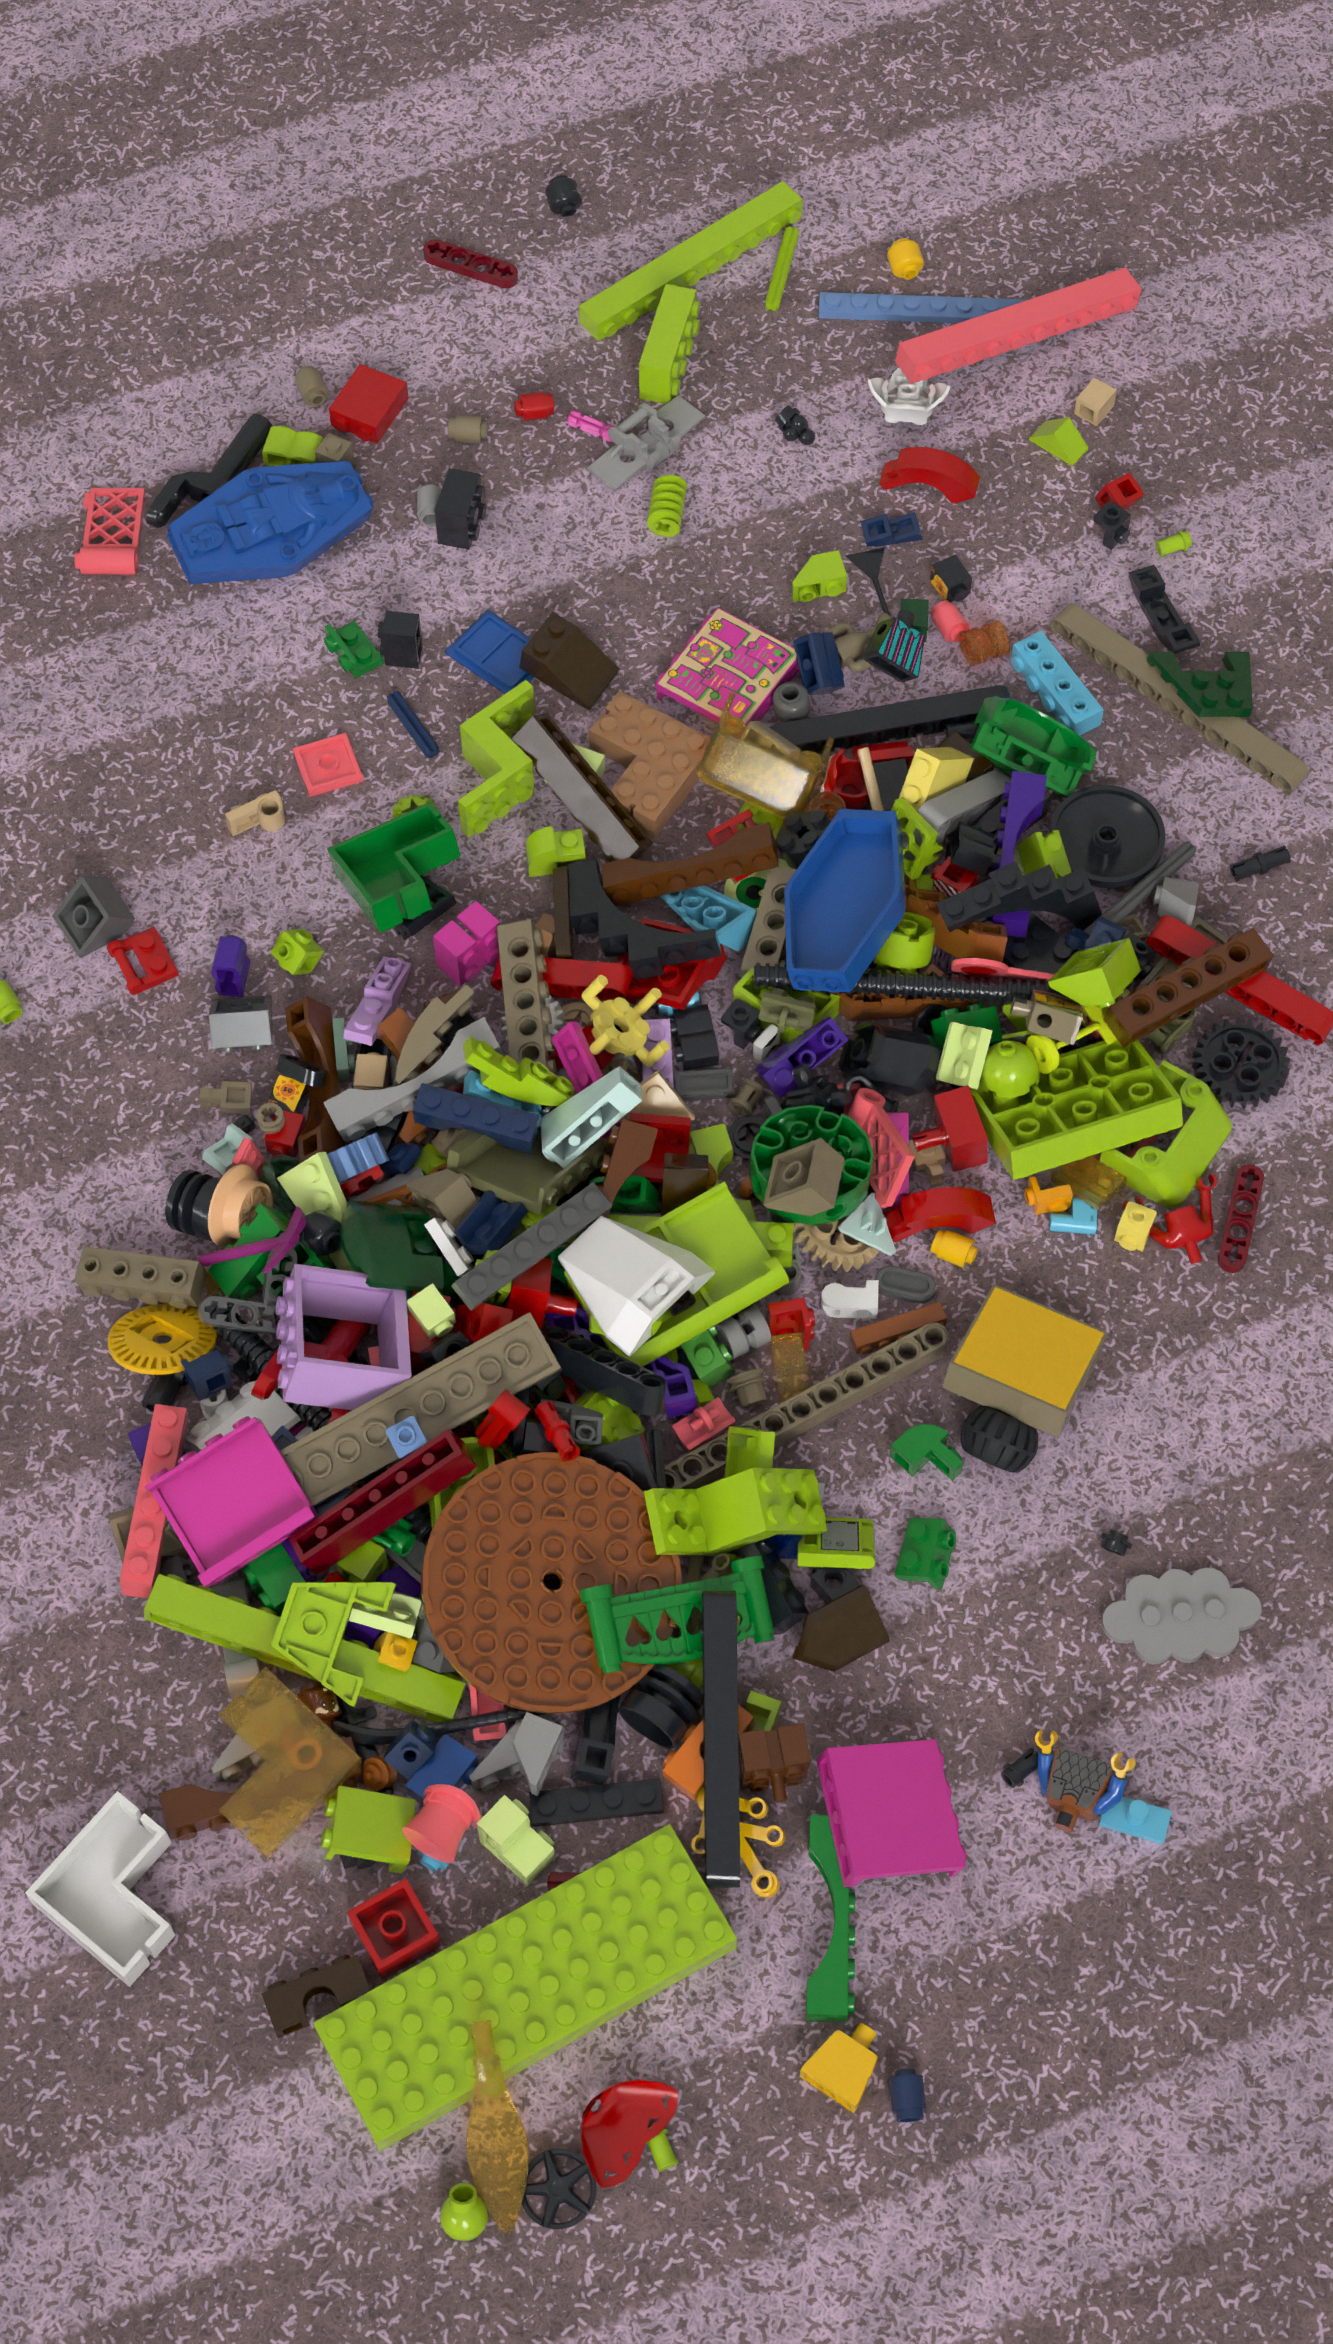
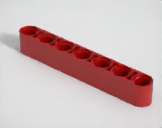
[1146,915,1333,1045]

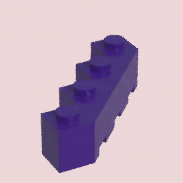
[546,1307,698,1418]

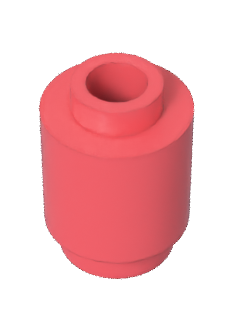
[931,600,969,642]

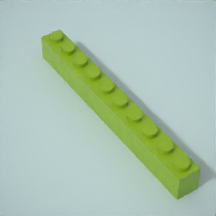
[579,181,803,342]
[144,1574,466,1723]

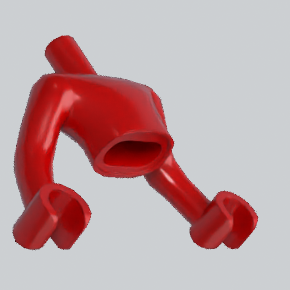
[1122,1173,1217,1265]

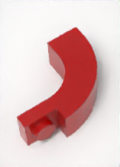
[879,447,980,503]
[883,1187,996,1242]

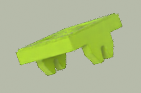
[891,798,943,880]

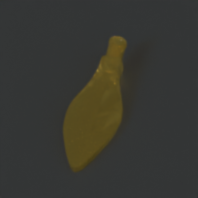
[466,2020,528,2234]

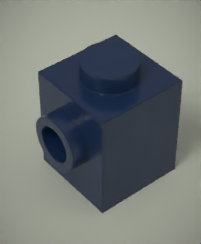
[383,1719,437,1780]

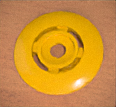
[107,1303,217,1375]

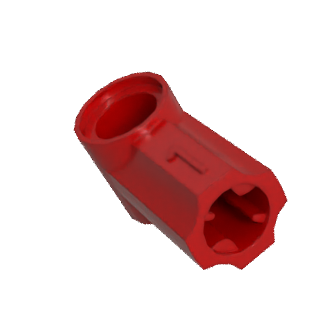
[475,1389,531,1449]

